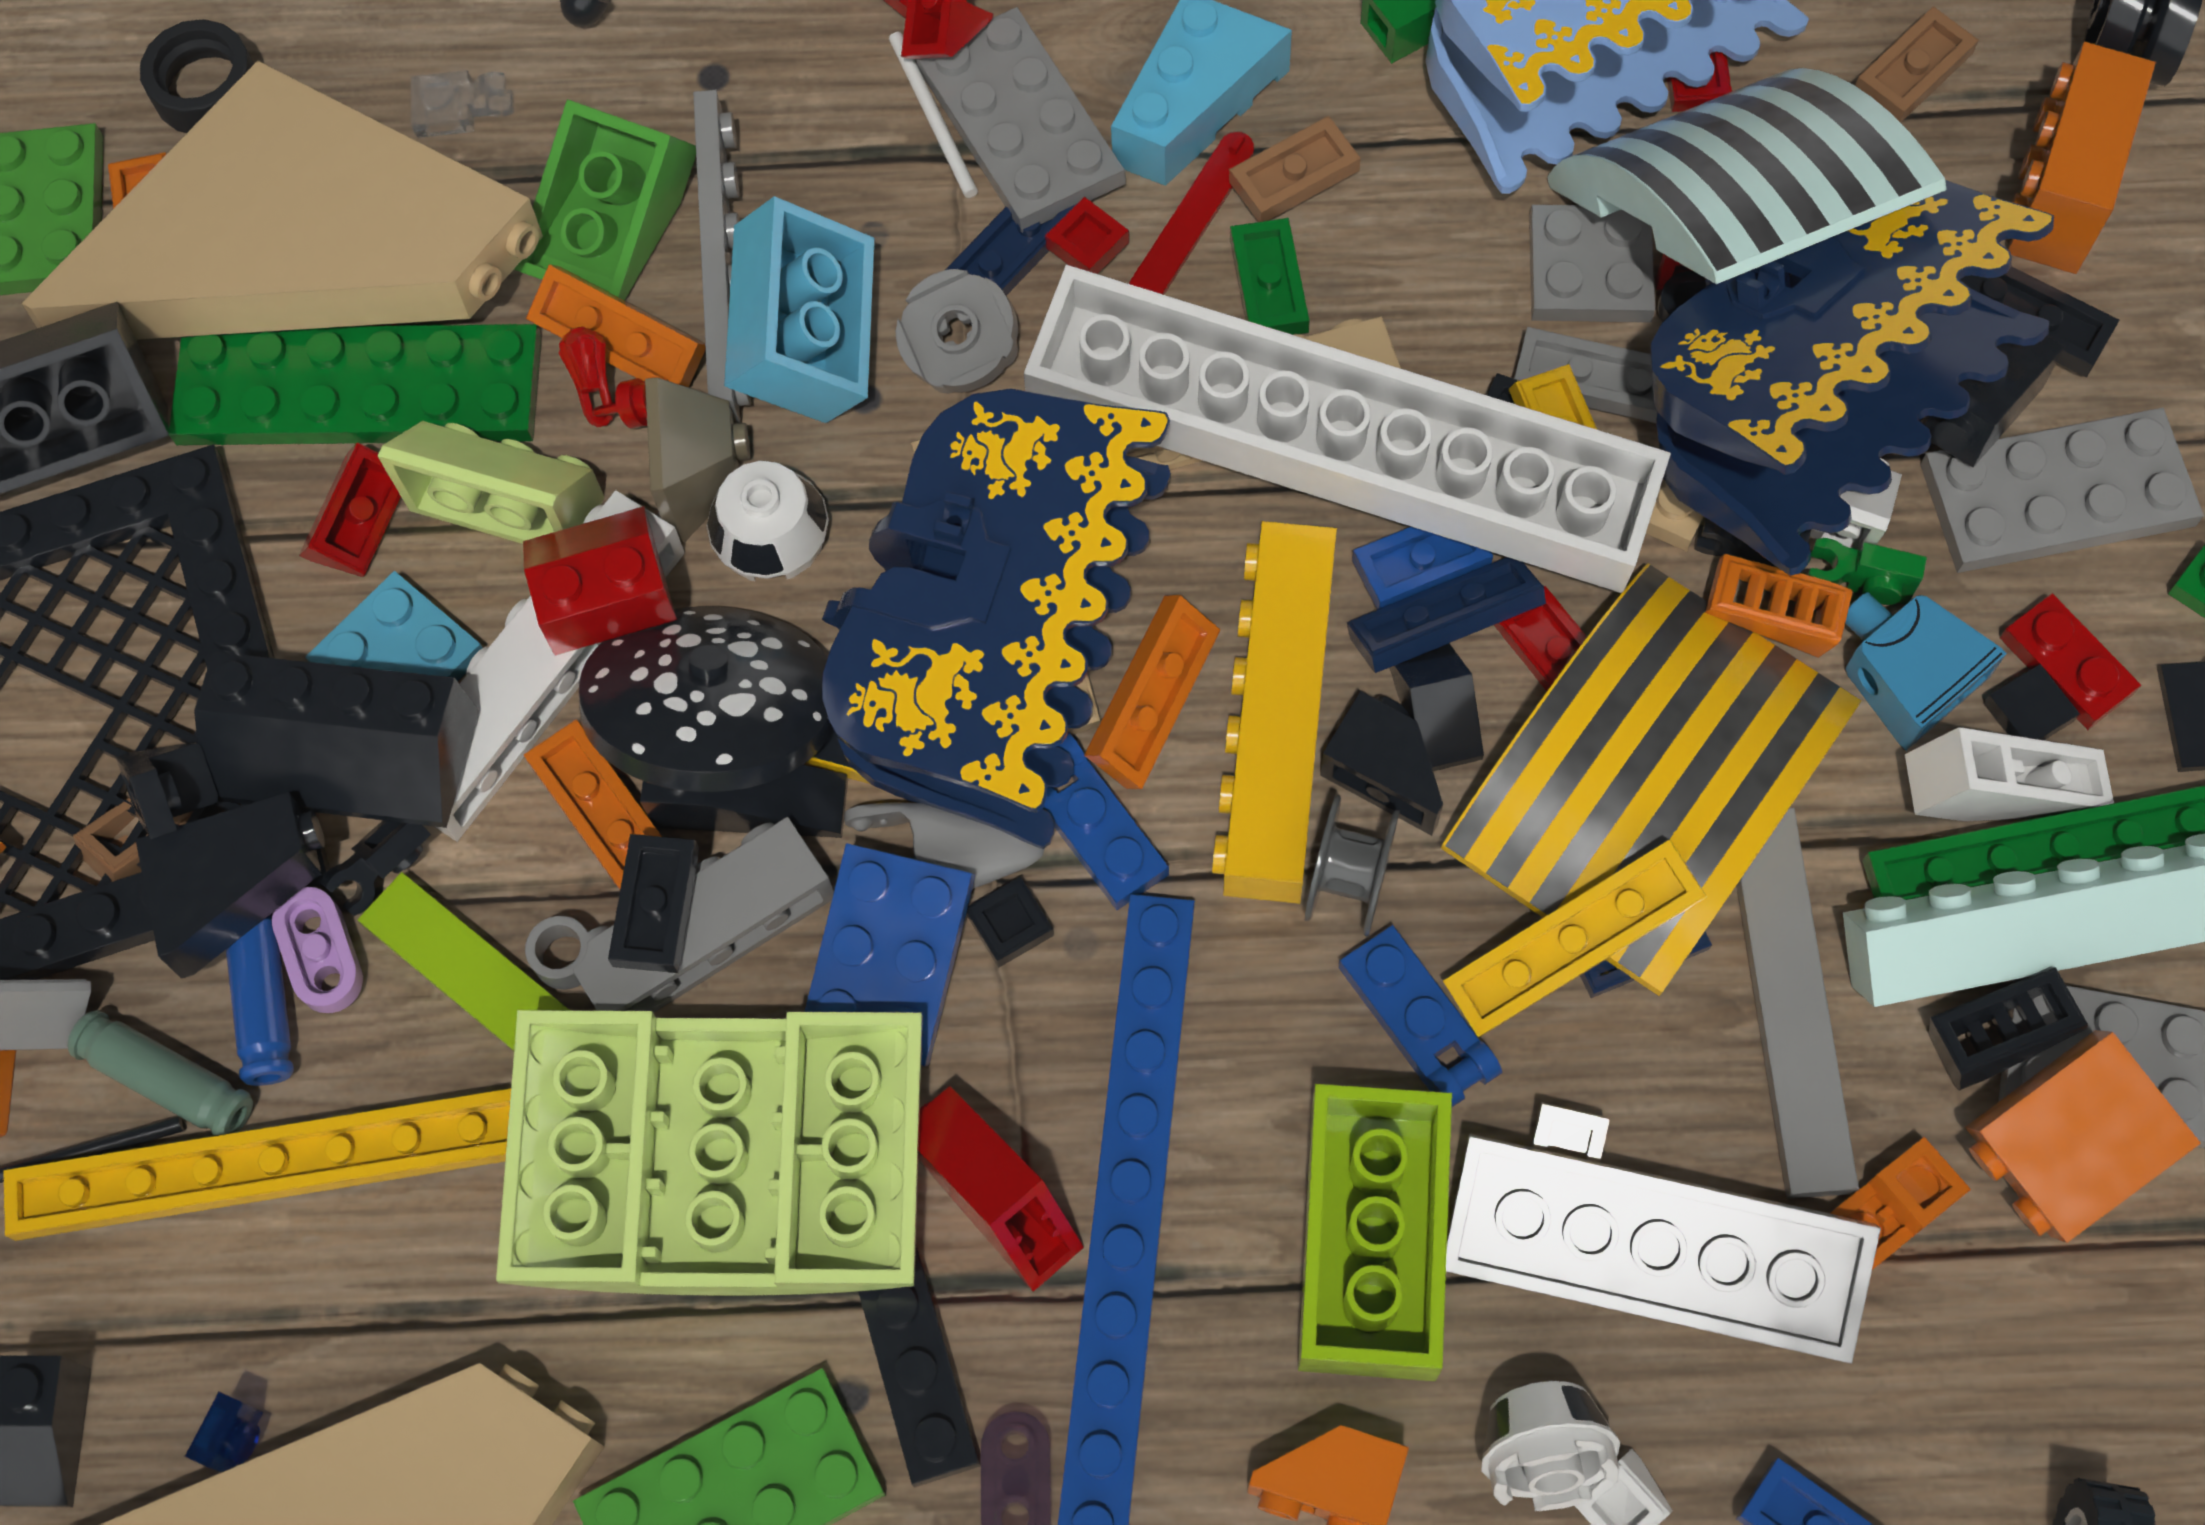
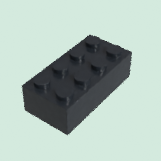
[0,301,169,494]

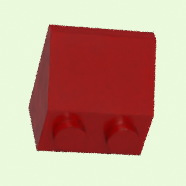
[523,506,677,656]

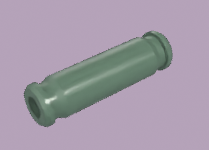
[67,1010,253,1136]

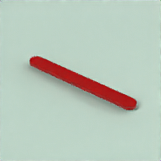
[1128,132,1254,295]

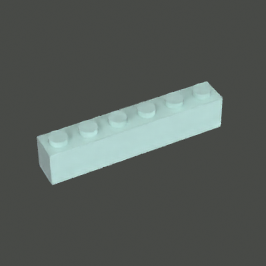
[1843,834,2205,1007]

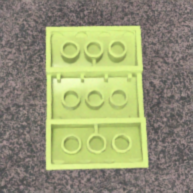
[496,1010,922,1296]

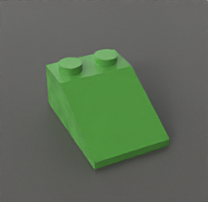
[514,99,696,301]

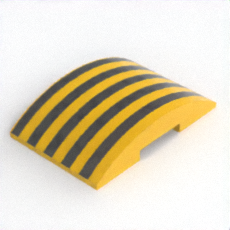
[1441,563,1862,996]

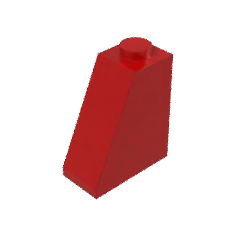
[918,1086,1084,1292]

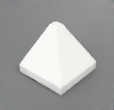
[1574,1449,1673,1525]

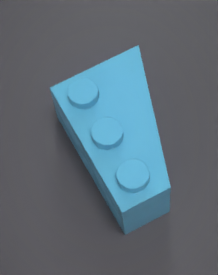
[1111,0,1292,186]

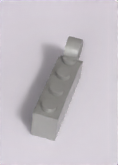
[525,817,834,1013]

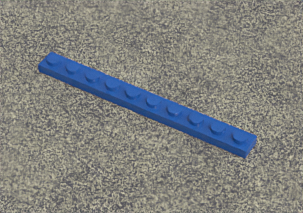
[1058,894,1195,1525]

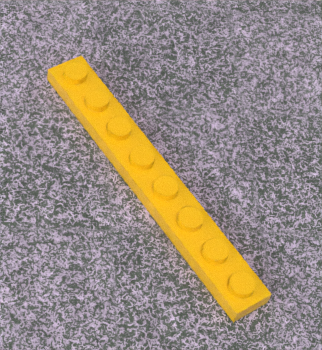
[3,1088,511,1241]

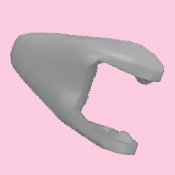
[844,802,1044,889]

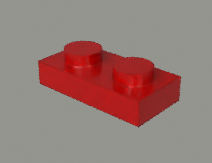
[2000,593,2141,730]

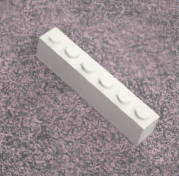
[435,490,685,842]

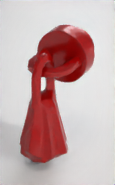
[558,326,647,429]

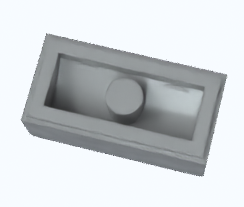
[0,979,91,1050]

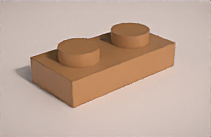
[1855,6,1979,123]
[1229,116,1361,222]

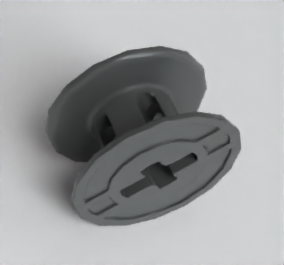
[1304,795,1400,936]

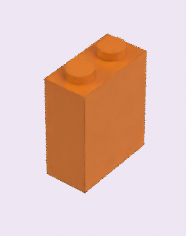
[1965,1030,2201,1243]

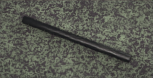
[0,1116,185,1183]

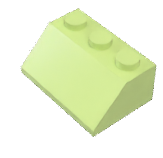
[378,421,604,544]

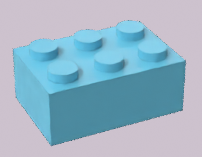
[724,196,874,423]

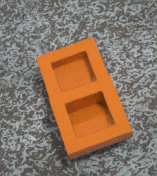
[1829,1137,1971,1270]

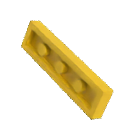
[1443,840,1707,1037]

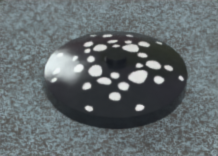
[579,606,833,792]

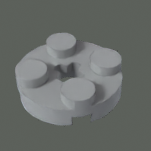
[895,269,1018,394]

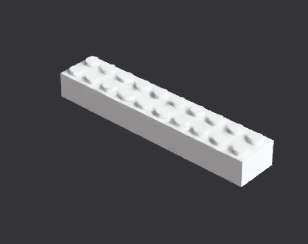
[1024,265,1671,593]

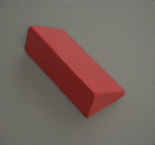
[299,442,401,577]

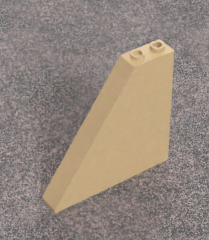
[21,61,543,340]
[99,1363,604,1525]

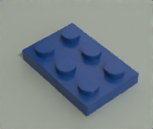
[804,843,976,1066]

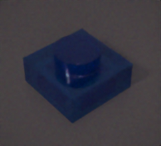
[184,1392,264,1473]

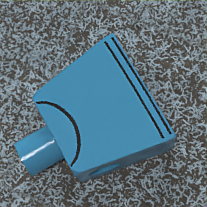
[1845,592,2007,751]

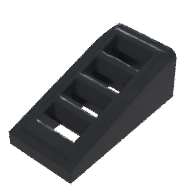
[1929,967,2088,1091]

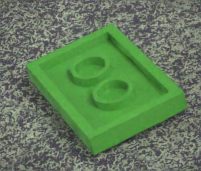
[0,123,104,295]

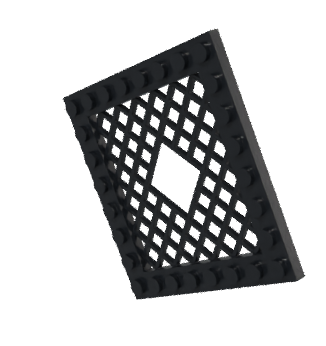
[0,444,330,980]

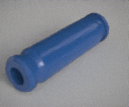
[226,912,294,1086]

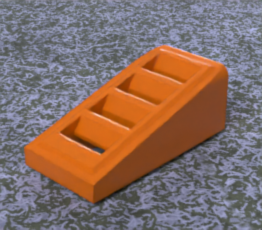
[1705,554,1853,658]

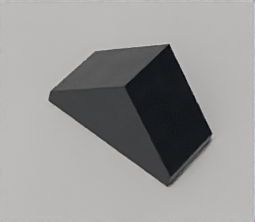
[1390,643,1484,771]

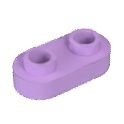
[272,887,363,1013]

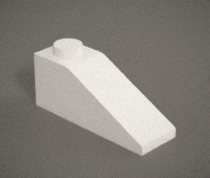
[1905,727,2114,821]

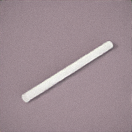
[889,32,978,198]

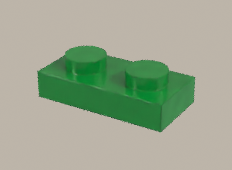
[1230,218,1310,335]

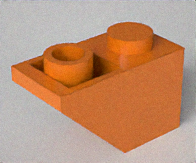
[1247,1425,1409,1525]

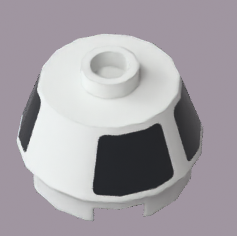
[707,461,829,581]
[1481,1381,1620,1511]

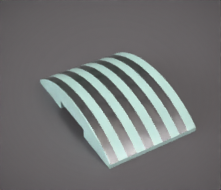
[1547,68,1947,284]

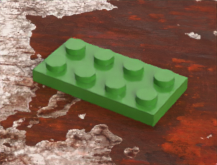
[573,1368,886,1525]

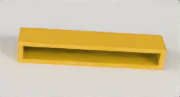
[1212,521,1337,904]

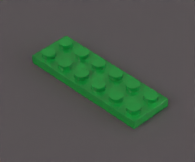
[169,324,542,446]

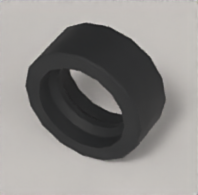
[140,19,254,133]

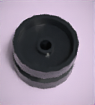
[2083,0,2203,86]

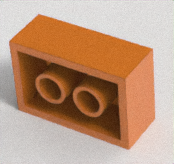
[2008,42,2156,274]

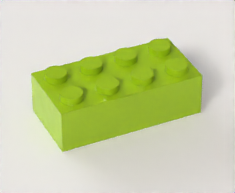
[1298,1084,1452,1381]

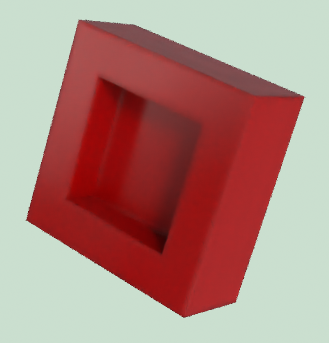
[1045,197,1129,274]

